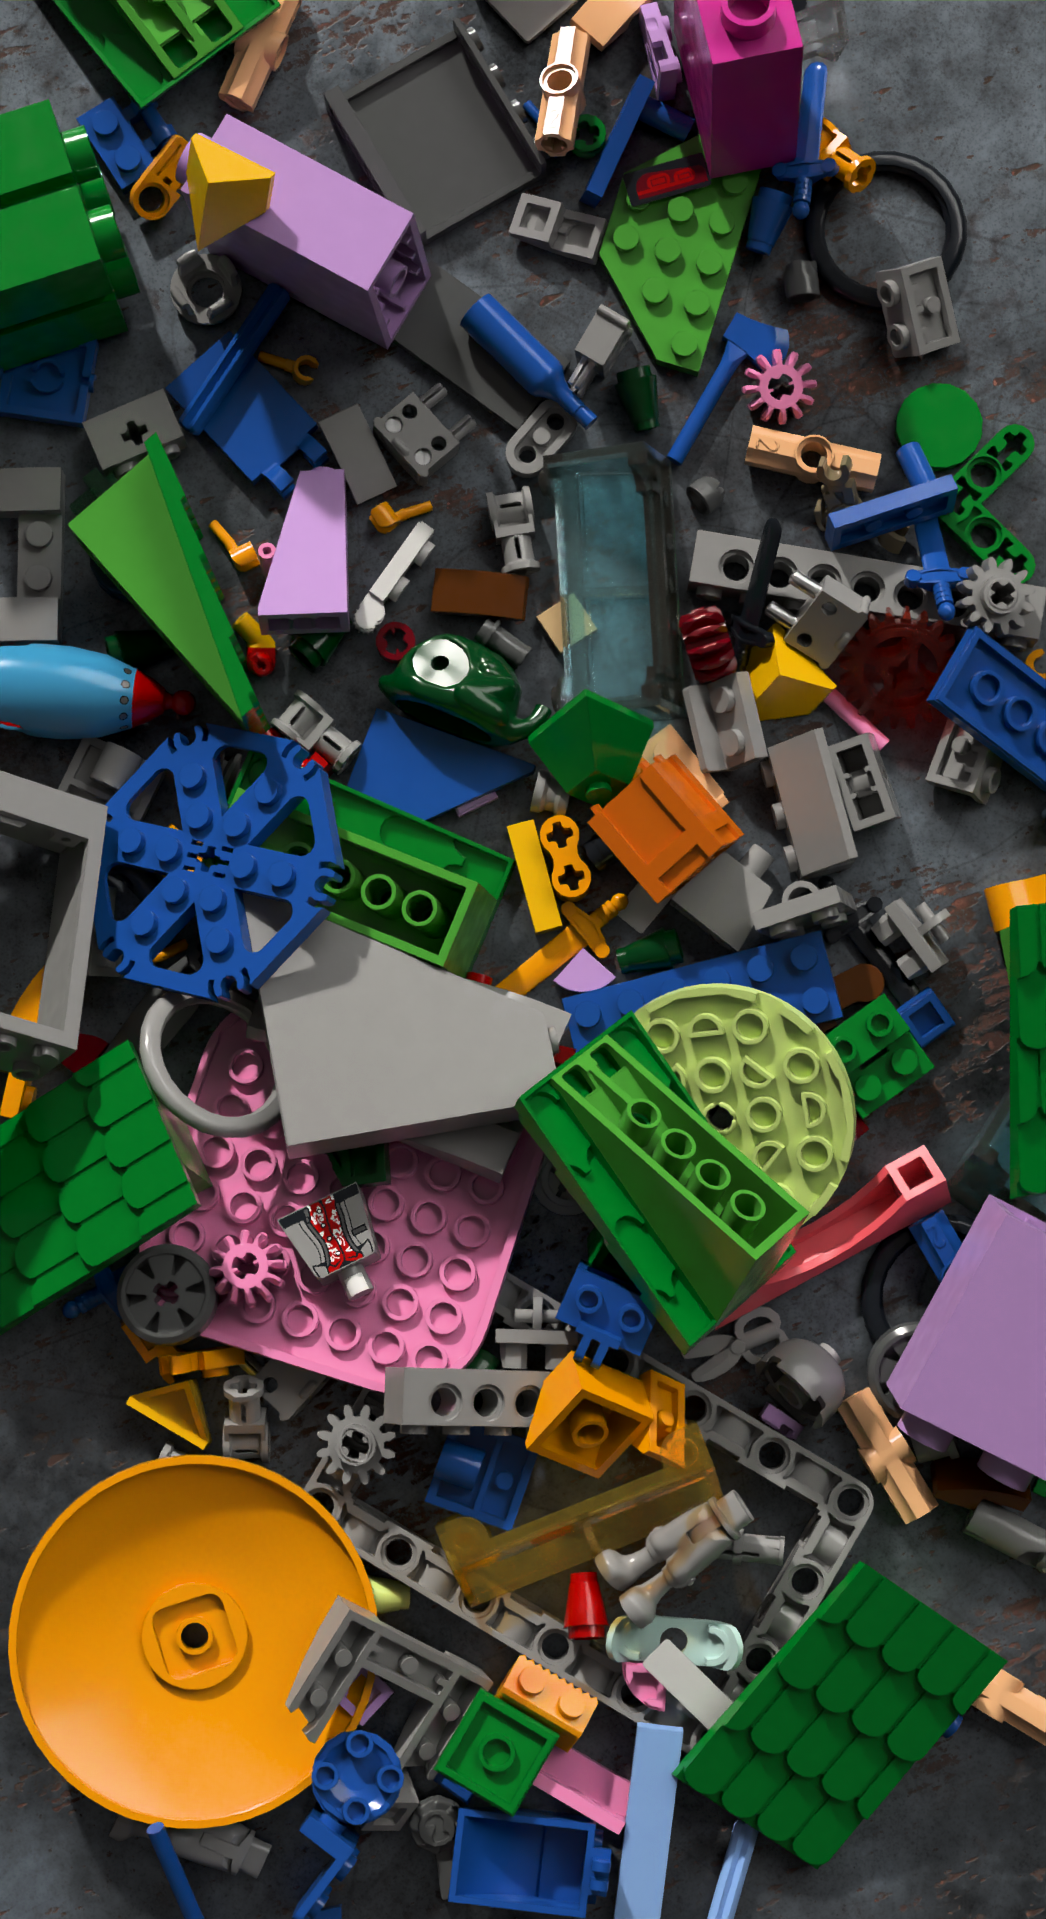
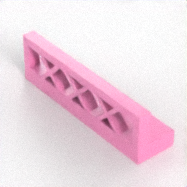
[532,1745,630,1835]

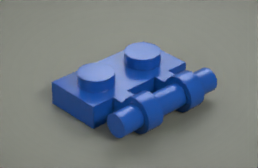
[76,92,178,194]

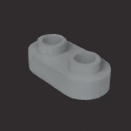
[506,399,577,478]

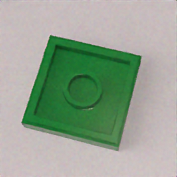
[433,1687,560,1817]

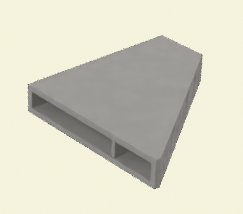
[243,893,559,1159]

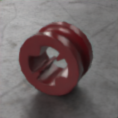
[376,622,416,664]

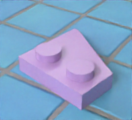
[639,2,682,102]

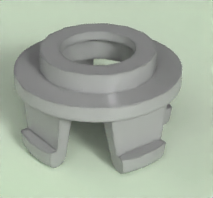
[170,249,242,326]

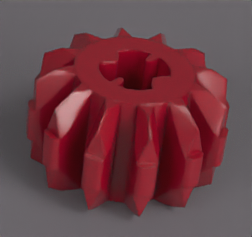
[679,605,737,683]

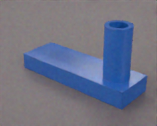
[579,74,695,209]
[825,442,958,551]

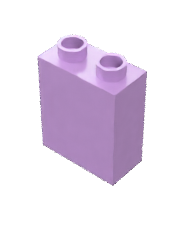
[175,114,431,350]
[886,1194,1046,1492]

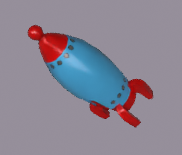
[0,644,196,739]

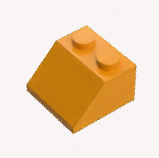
[525,1350,654,1479]

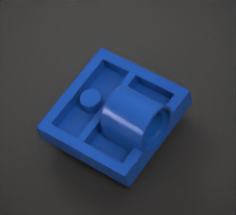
[425,1426,538,1532]

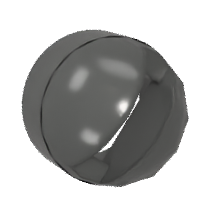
[686,476,725,515]

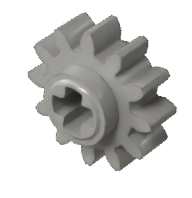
[955,557,1036,638]
[316,1404,397,1485]

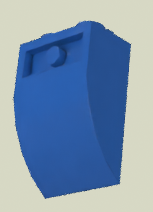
[555,1259,656,1370]
[448,1807,612,1918]

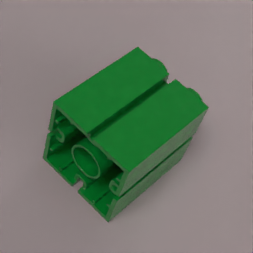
[0,99,141,371]

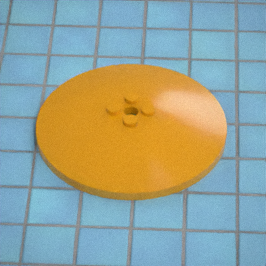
[8,1454,377,1829]

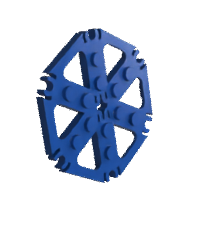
[94,723,345,1003]

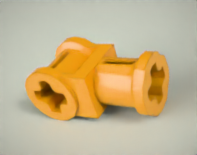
[819,117,876,193]

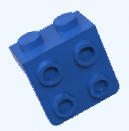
[291,1801,361,1919]

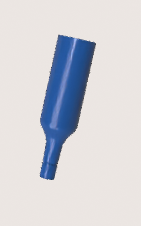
[460,294,598,430]

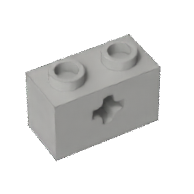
[82,388,188,480]
[828,733,902,832]

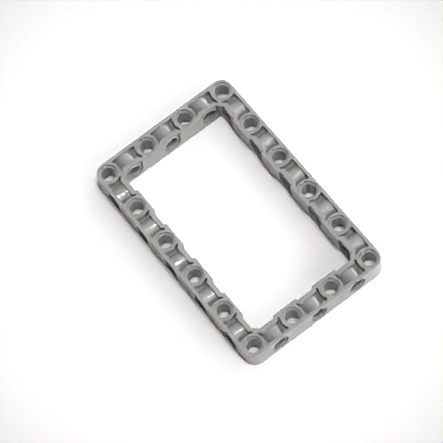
[304,1272,874,1753]

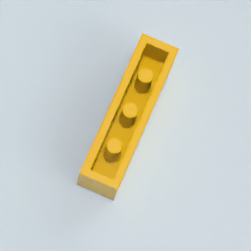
[507,819,562,935]

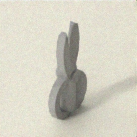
[681,1306,789,1382]

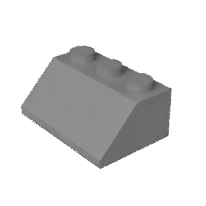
[759,727,858,881]

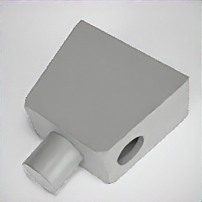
[670,844,774,954]

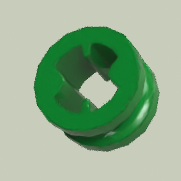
[571,114,606,159]

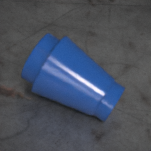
[745,187,793,256]

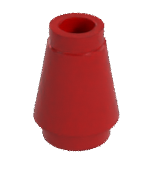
[563,1572,609,1640]

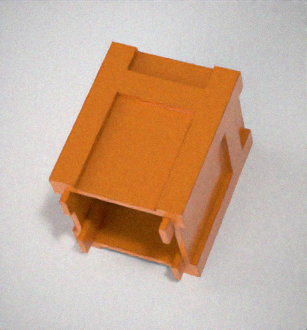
[587,754,745,904]

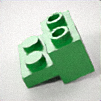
[826,993,935,1119]

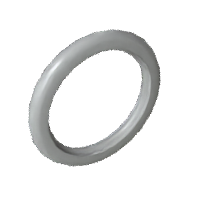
[139,988,281,1138]

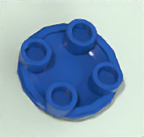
[311,1730,404,1825]

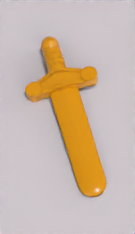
[495,893,629,996]

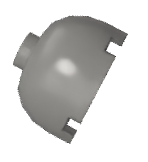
[755,1338,846,1429]

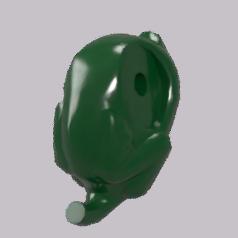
[378,634,552,747]

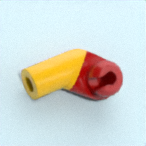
[232,612,276,677]

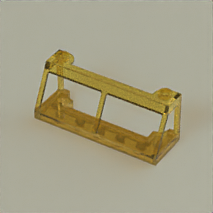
[435,1419,724,1608]

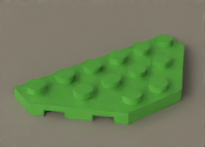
[599,134,762,377]

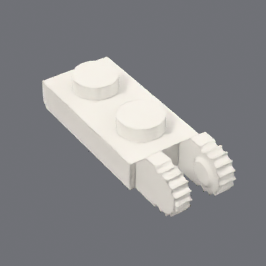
[353,521,436,635]

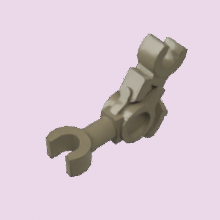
[813,455,910,554]

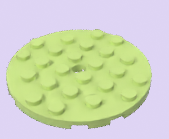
[634,983,856,1225]

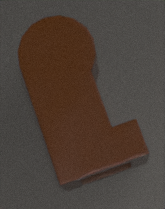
[817,963,884,1034]

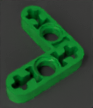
[938,424,1036,584]

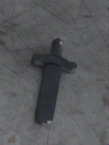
[722,518,782,672]
[818,876,921,1006]

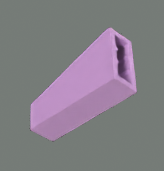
[258,466,350,635]

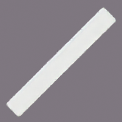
[643,1639,733,1730]

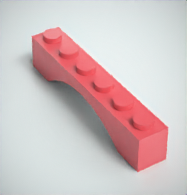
[715,1145,952,1330]

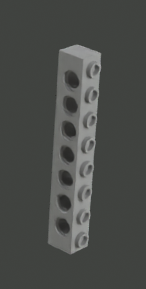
[687,530,1046,652]

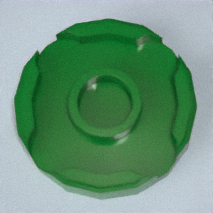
[895,383,983,471]

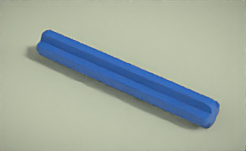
[179,283,290,436]

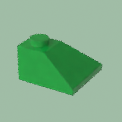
[528,689,654,807]

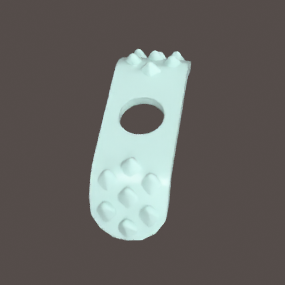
[606,1615,743,1671]

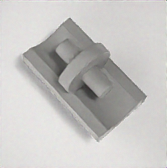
[871,897,951,980]
[495,1296,578,1370]

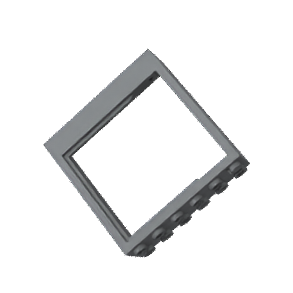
[0,770,108,1081]

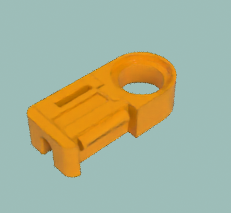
[130,134,188,220]

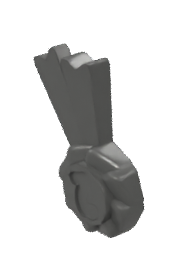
[409,1795,460,1900]

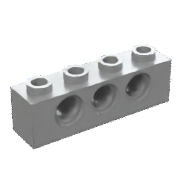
[383,1367,552,1436]

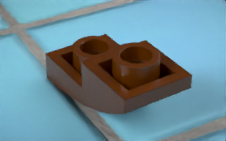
[431,568,530,621]
[930,1457,1032,1512]

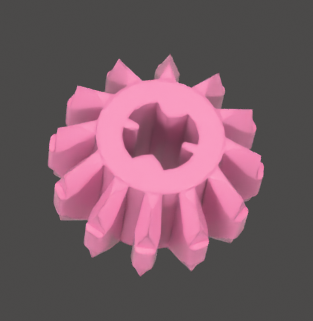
[741,349,817,425]
[209,1230,288,1309]

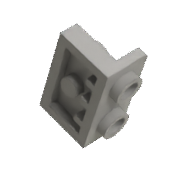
[875,256,960,358]
[682,671,768,773]
[925,718,1003,805]

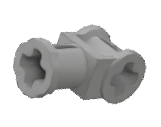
[486,486,541,576]
[270,689,363,775]
[222,1375,271,1463]

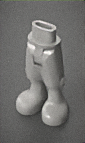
[595,1489,754,1629]
[108,1814,272,1879]

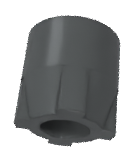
[782,259,820,304]

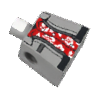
[278,1182,381,1301]

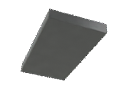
[392,260,570,432]

